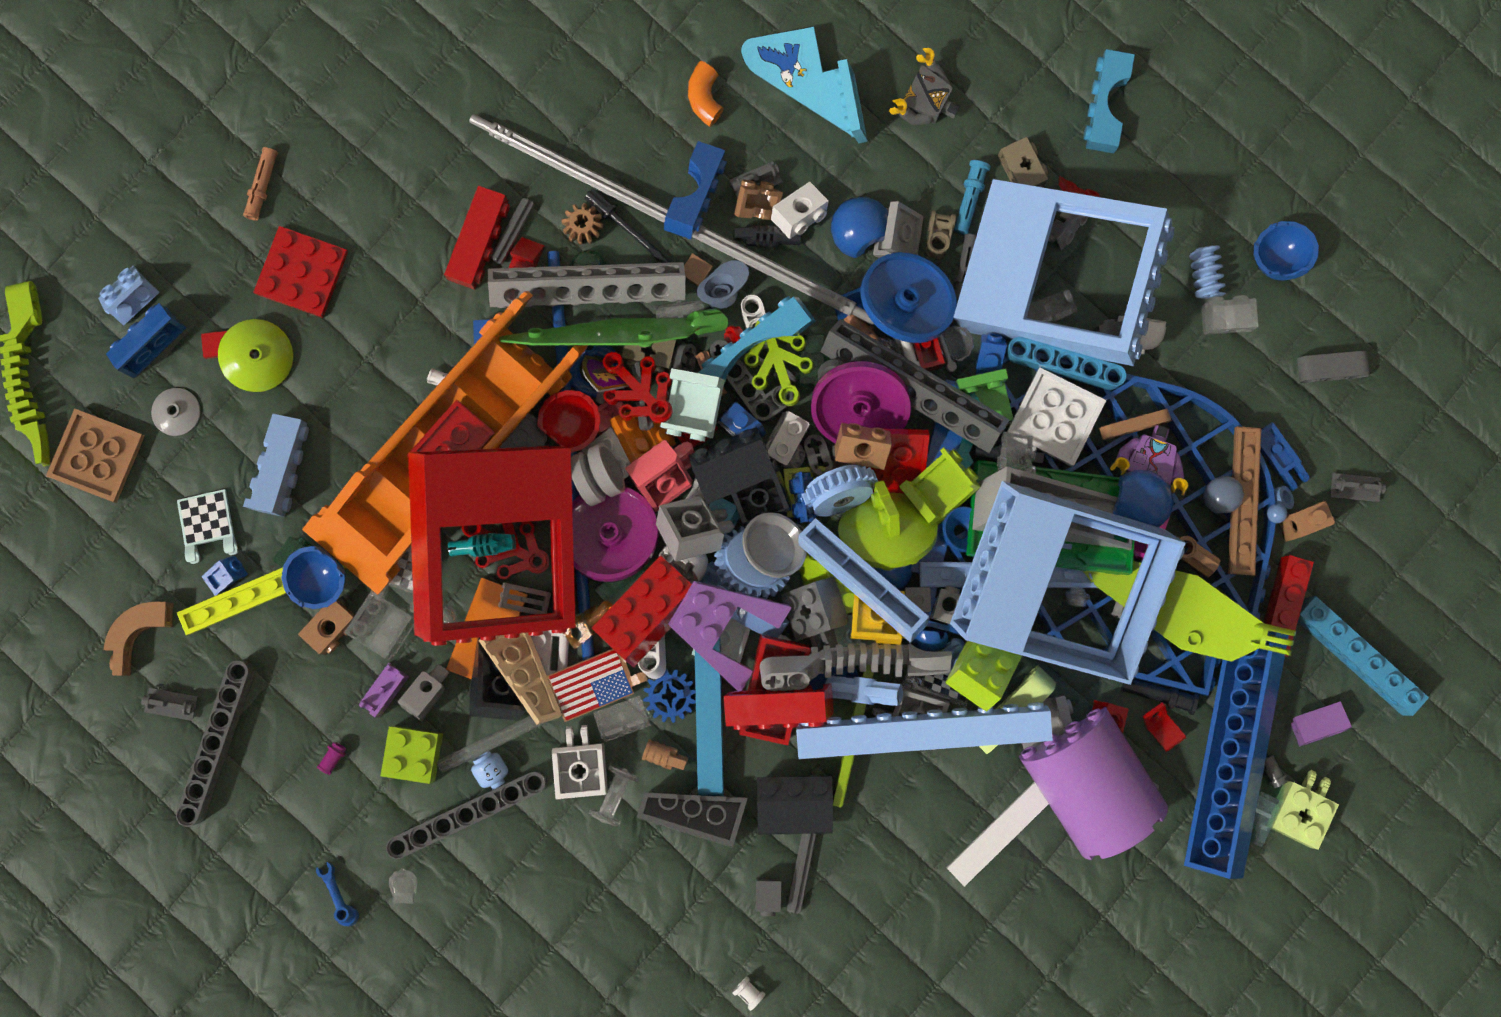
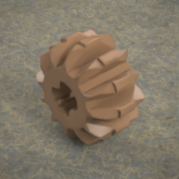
[562,203,603,245]

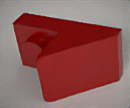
[509,237,545,268]

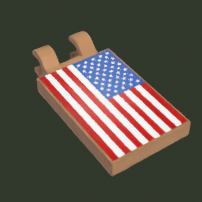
[547,649,648,722]

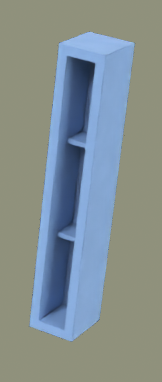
[798,518,929,643]

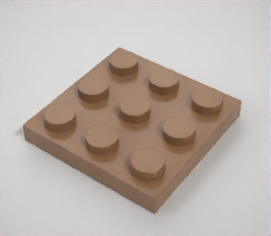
[46,408,145,503]

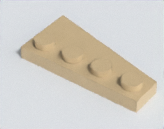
[479,633,562,725]

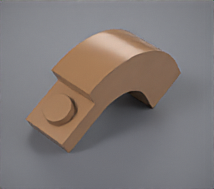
[104,602,174,676]

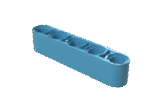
[1005,337,1126,390]

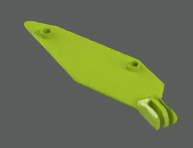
[1083,561,1296,662]

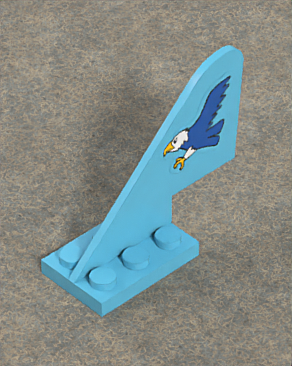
[741,27,868,144]

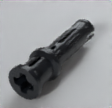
[1121,679,1199,715]

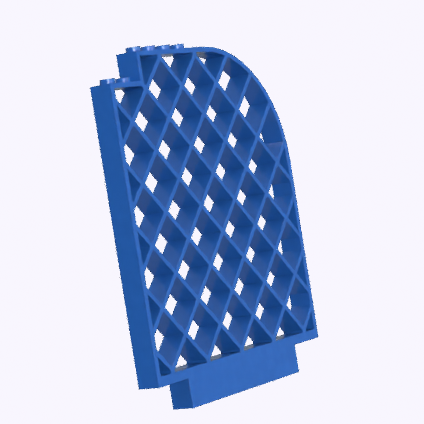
[911,344,1276,695]

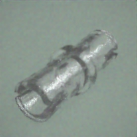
[655,300,704,319]

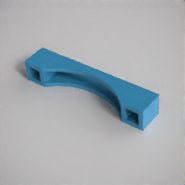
[694,296,816,383]

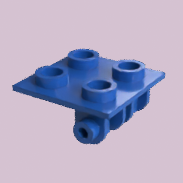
[789,472,818,524]

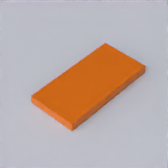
[446,578,528,679]

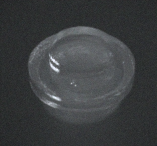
[1064,587,1090,606]

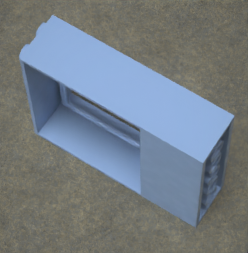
[953,179,1175,366]
[950,481,1185,685]

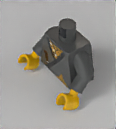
[889,48,960,126]

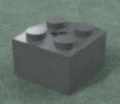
[781,577,848,652]

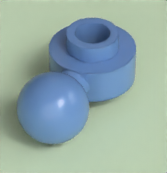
[1267,486,1294,523]

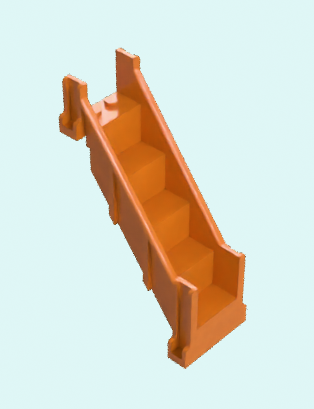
[302,291,588,595]

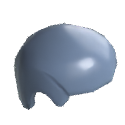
[1203,476,1244,514]

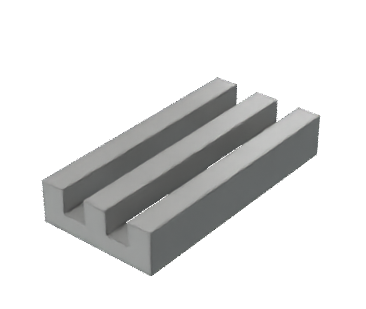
[498,583,551,615]

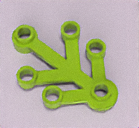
[744,321,814,406]

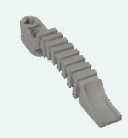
[760,642,952,691]

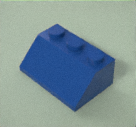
[106,303,186,378]

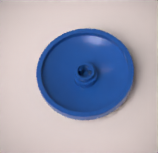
[861,252,957,343]

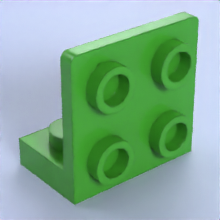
[954,369,1013,422]

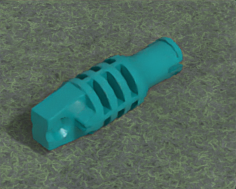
[448,533,516,557]

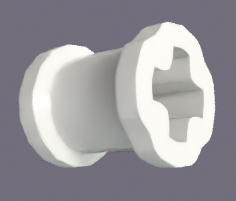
[733,977,765,1011]

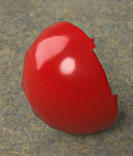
[537,390,601,453]

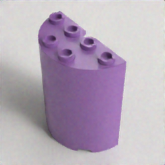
[1019,707,1168,860]

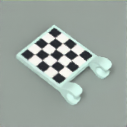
[177,489,238,564]

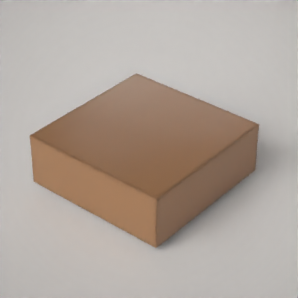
[684,253,713,287]

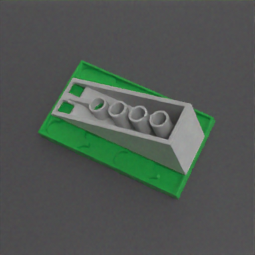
[966,460,1134,575]

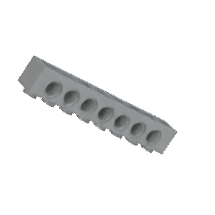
[488,262,685,308]

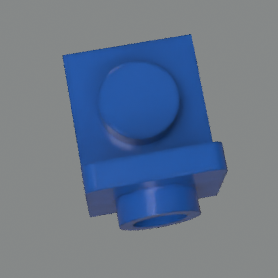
[201,556,248,596]

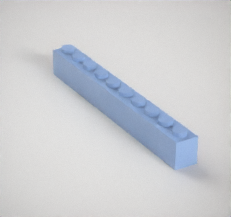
[796,702,1053,759]

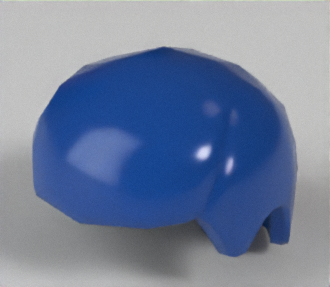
[912,628,948,652]

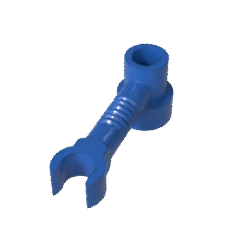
[316,862,359,927]

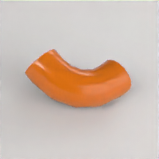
[688,61,724,127]

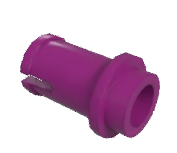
[317,742,346,775]

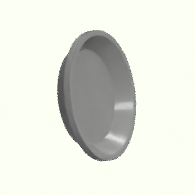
[742,513,807,578]

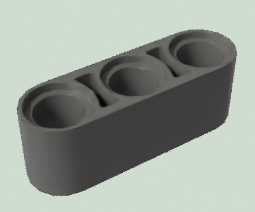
[1297,351,1370,383]

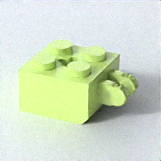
[1264,770,1339,850]

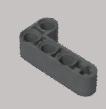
[710,340,794,424]

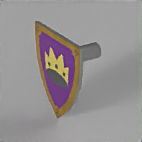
[582,355,629,404]

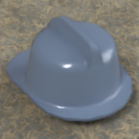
[697,260,749,309]

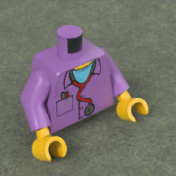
[1110,425,1188,495]

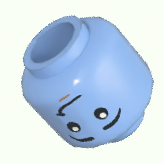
[471,751,508,790]

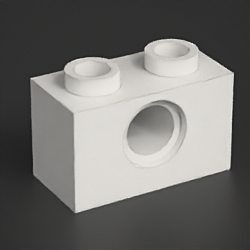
[771,182,828,239]

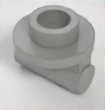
[781,444,805,468]

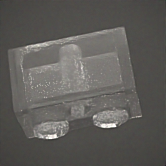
[1201,295,1258,335]

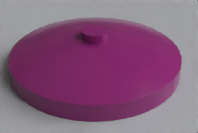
[811,361,911,444]
[572,487,659,582]

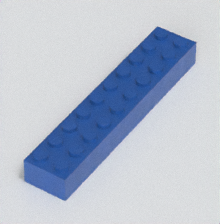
[1184,631,1289,879]

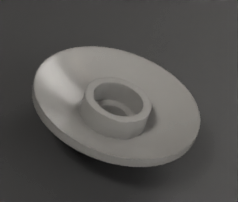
[151,388,201,436]

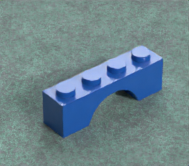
[664,141,727,239]

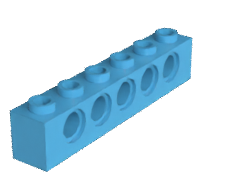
[1298,596,1429,716]

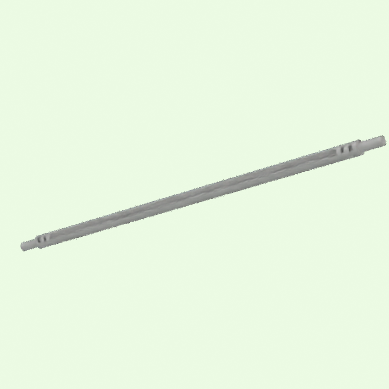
[469,114,874,325]

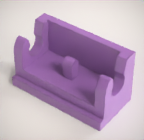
[359,663,409,718]
[1291,701,1352,747]

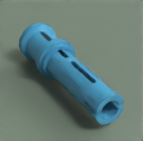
[953,160,991,235]

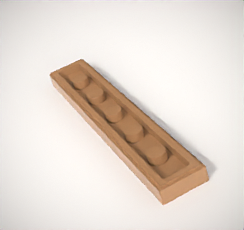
[1228,427,1261,576]

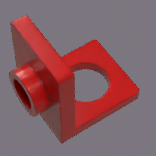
[1143,702,1186,752]

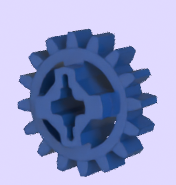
[643,669,696,723]

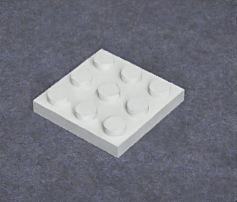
[1006,368,1106,467]

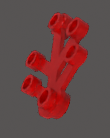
[603,352,673,423]
[462,521,550,580]

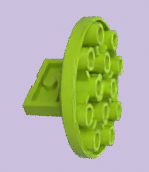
[838,481,938,571]

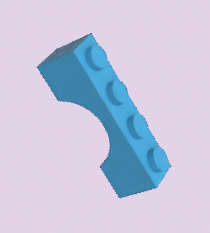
[1083,49,1135,153]

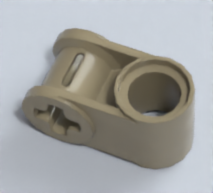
[926,210,956,259]

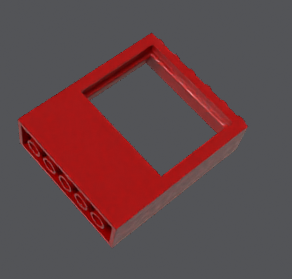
[408,446,575,646]

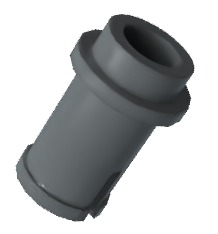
[1264,755,1288,788]

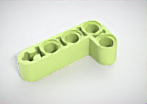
[979,665,1056,754]

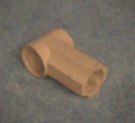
[1178,536,1221,578]

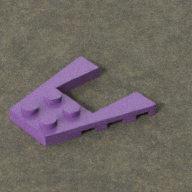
[668,581,792,691]

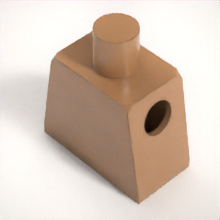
[1278,501,1335,542]

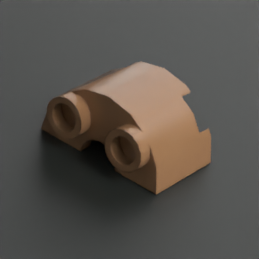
[734,179,783,220]

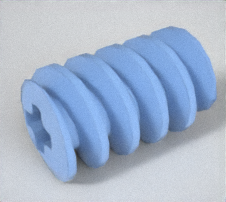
[1189,245,1226,299]

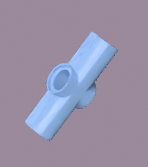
[825,676,903,706]

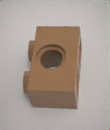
[835,423,892,470]
[298,599,359,655]

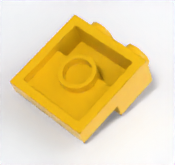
[851,591,906,645]

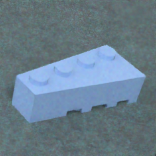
[243,414,309,517]

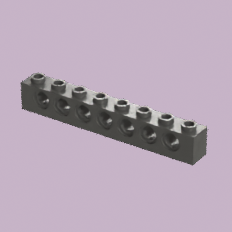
[821,319,1009,453]

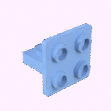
[98,266,159,326]

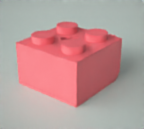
[625,440,695,512]

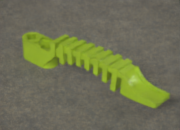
[0,281,50,467]

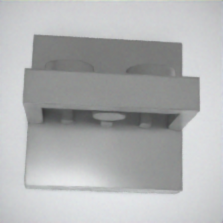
[873,201,924,258]

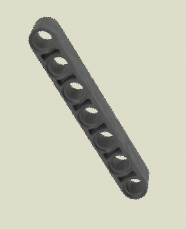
[176,661,255,827]
[386,771,548,859]

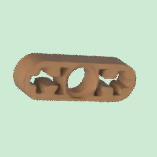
[1099,409,1172,440]

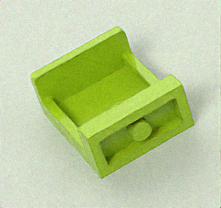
[899,447,981,525]

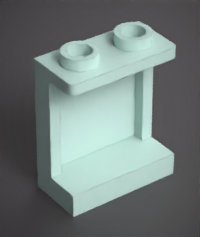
[660,368,725,441]

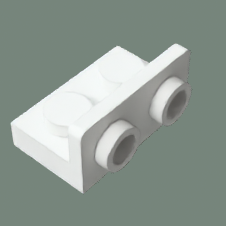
[765,411,809,465]

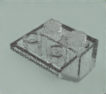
[344,591,414,660]

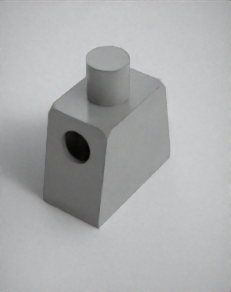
[398,664,449,722]

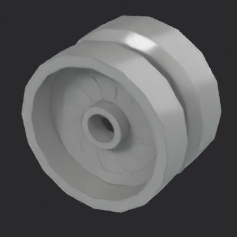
[571,443,625,506]

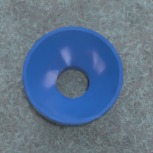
[942,507,972,552]

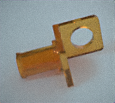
[563,601,613,649]

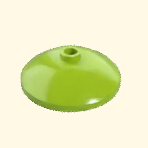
[218,319,293,392]

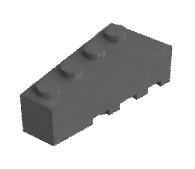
[637,793,748,847]

